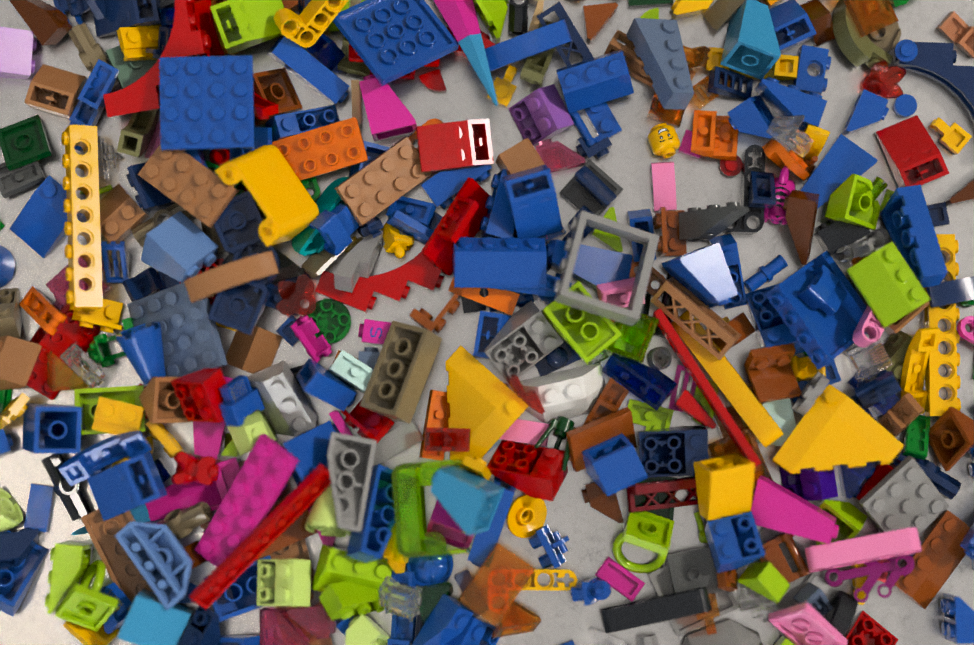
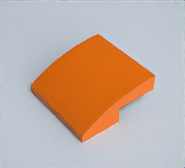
[691,110,738,161]

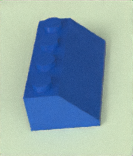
[452,237,547,288]

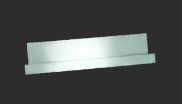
[327,350,373,394]

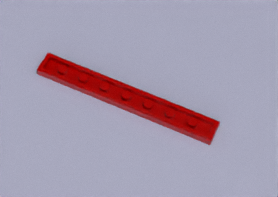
[652,308,761,468]
[189,463,331,610]

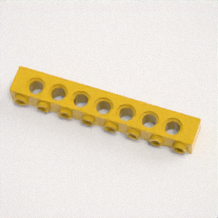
[61,125,103,310]
[923,234,961,416]

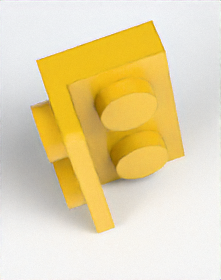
[72,298,123,333]

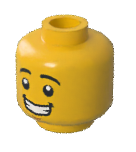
[647,123,680,158]

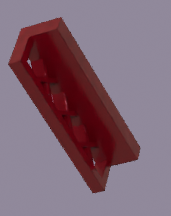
[627,477,698,512]

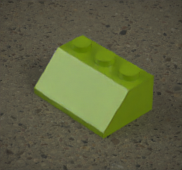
[846,241,931,328]
[311,544,393,592]

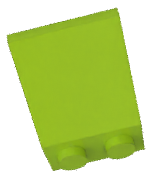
[541,281,622,364]
[74,385,146,435]

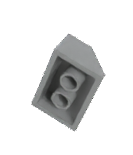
[247,360,317,436]

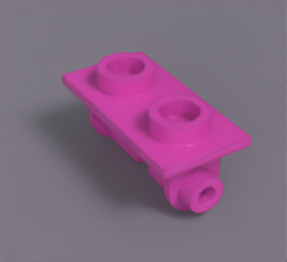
[290,315,332,362]

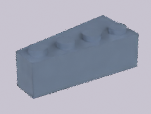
[626,18,694,110]

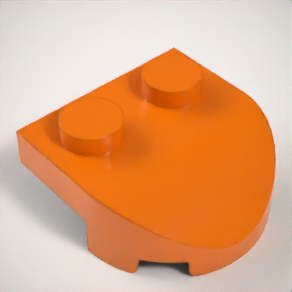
[762,140,811,181]

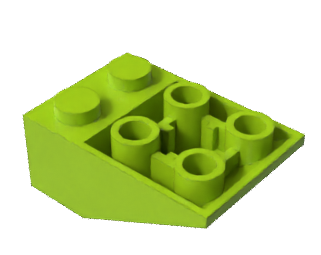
[210,0,289,55]
[45,541,92,614]

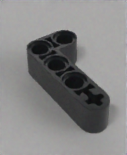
[722,145,765,235]

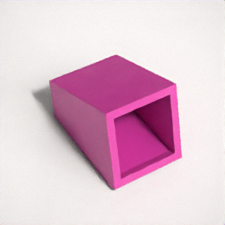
[359,75,417,142]
[425,499,474,551]

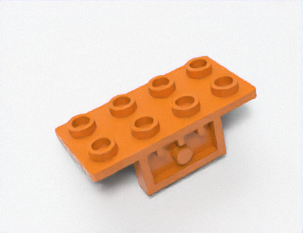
[272,117,368,181]

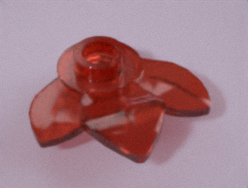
[863,60,906,98]
[276,274,316,316]

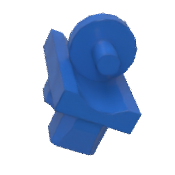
[529,524,570,569]
[571,577,611,606]

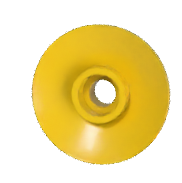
[507,494,547,538]

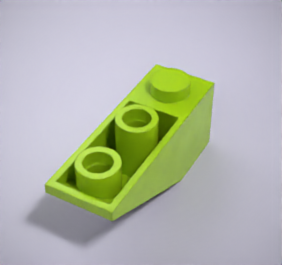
[319,581,394,620]

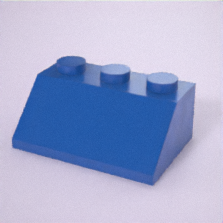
[556,49,634,113]

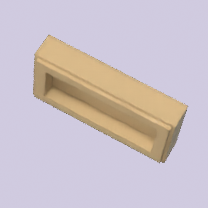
[351,80,363,128]

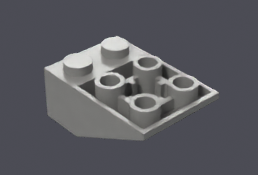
[484,300,563,384]

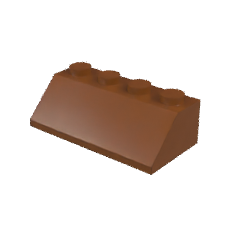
[894,510,970,609]

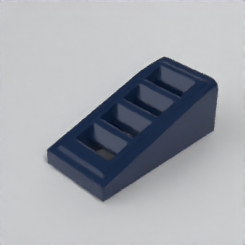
[708,66,753,100]

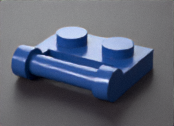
[567,102,622,148]

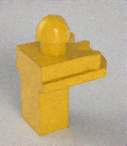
[381,223,414,258]

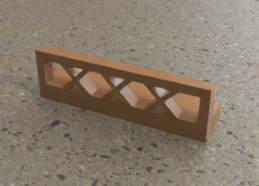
[604,30,696,88]
[650,277,742,360]

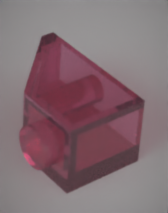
[535,139,586,173]
[285,605,336,639]

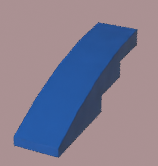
[485,19,572,72]
[60,59,119,152]

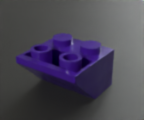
[780,466,838,501]

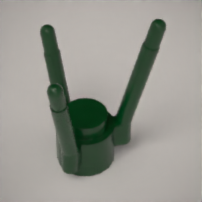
[534,416,576,471]

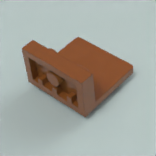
[653,207,687,257]
[409,293,460,333]
[744,343,802,403]

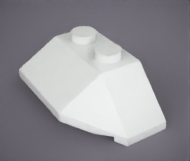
[513,362,606,423]

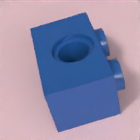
[793,45,831,95]

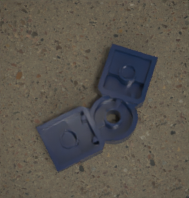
[208,190,280,336]

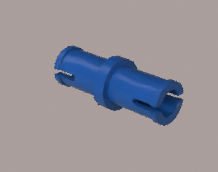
[743,255,788,293]

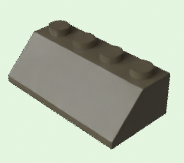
[360,321,442,424]

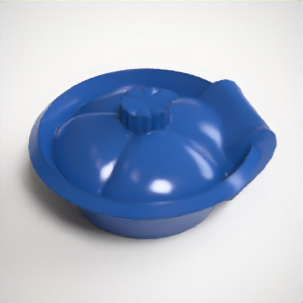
[405,540,453,589]

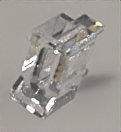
[842,338,893,383]
[60,343,106,388]
[379,576,422,623]

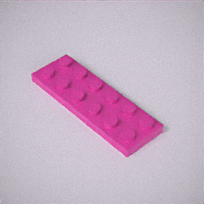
[195,434,299,568]

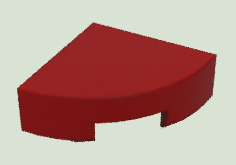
[418,69,447,92]

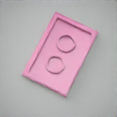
[768,602,848,645]

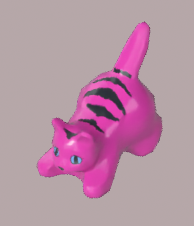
[764,166,796,225]

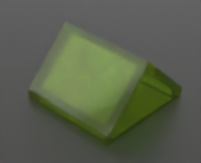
[606,308,659,363]

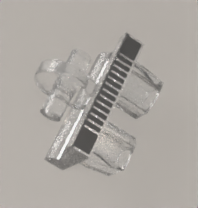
[83,136,121,180]
[739,587,782,623]

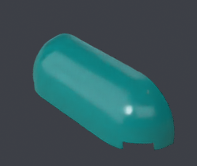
[292,177,348,256]

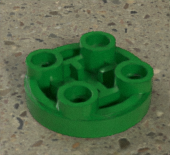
[307,298,351,344]

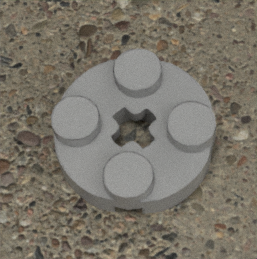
[791,371,829,416]

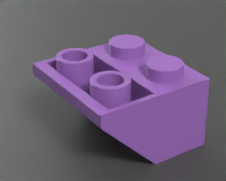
[508,84,574,146]

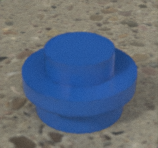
[894,39,918,62]

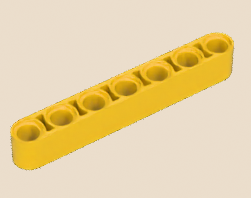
[671,310,784,448]

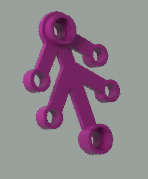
[825,555,915,603]

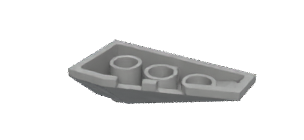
[327,432,377,532]

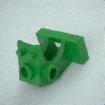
[87,317,134,368]

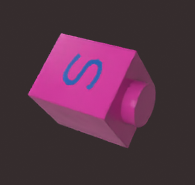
[358,319,391,345]

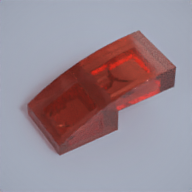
[505,373,545,414]

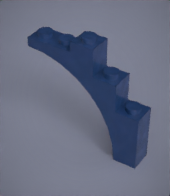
[894,41,974,122]

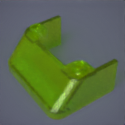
[392,459,470,558]

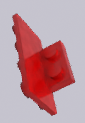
[422,177,489,276]
[26,302,101,400]

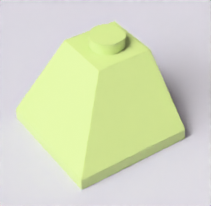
[227,410,278,456]
[345,614,391,645]

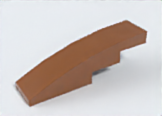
[568,376,631,462]

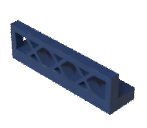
[536,1,594,66]

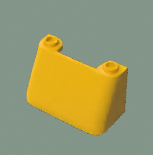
[215,145,319,247]

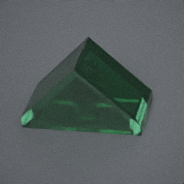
[416,582,454,626]

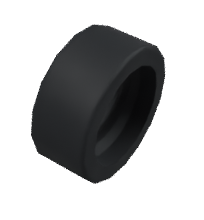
[824,591,858,636]

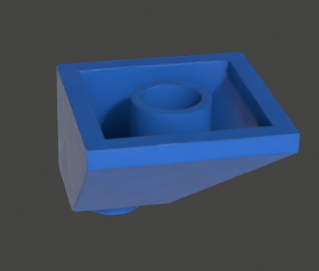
[727,95,784,139]

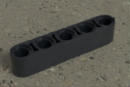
[600,587,712,633]

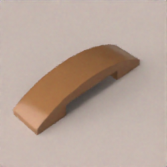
[184,251,279,303]

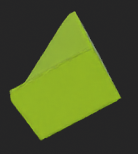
[221,433,240,457]

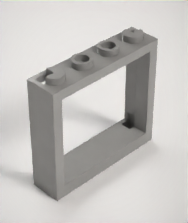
[554,210,660,326]

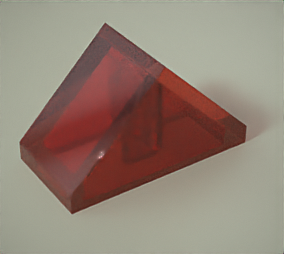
[424,427,470,452]

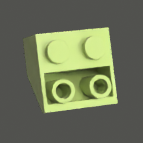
[256,559,311,607]

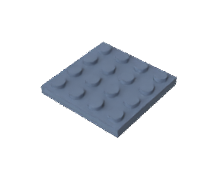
[127,282,228,377]

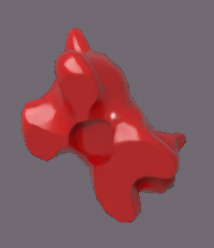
[171,451,219,485]

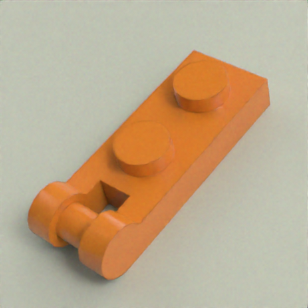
[19,286,67,336]

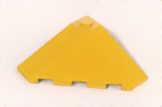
[445,345,528,468]
[773,384,904,474]

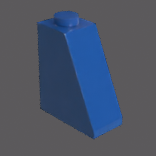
[296,358,357,411]

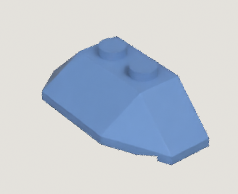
[114,521,193,610]

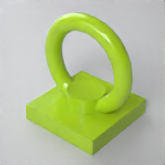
[613,511,674,573]
[55,560,119,632]

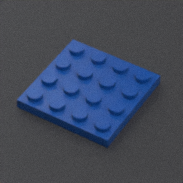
[333,0,459,86]
[159,55,255,151]

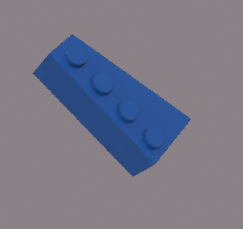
[880,185,948,288]
[346,464,416,563]

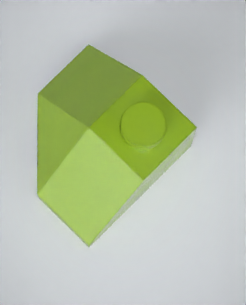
[473,0,509,44]
[825,174,881,230]
[816,499,868,545]

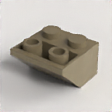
[0,288,22,338]

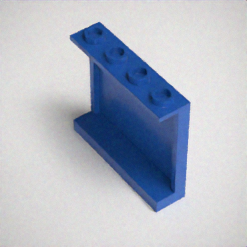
[765,251,867,370]

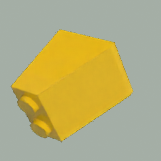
[693,453,755,521]

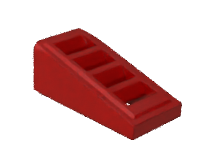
[674,389,717,430]

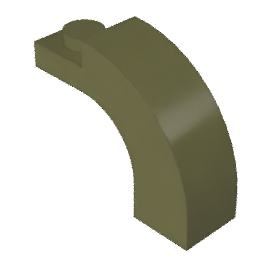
[832,0,893,72]
[520,19,556,86]
[117,109,160,158]

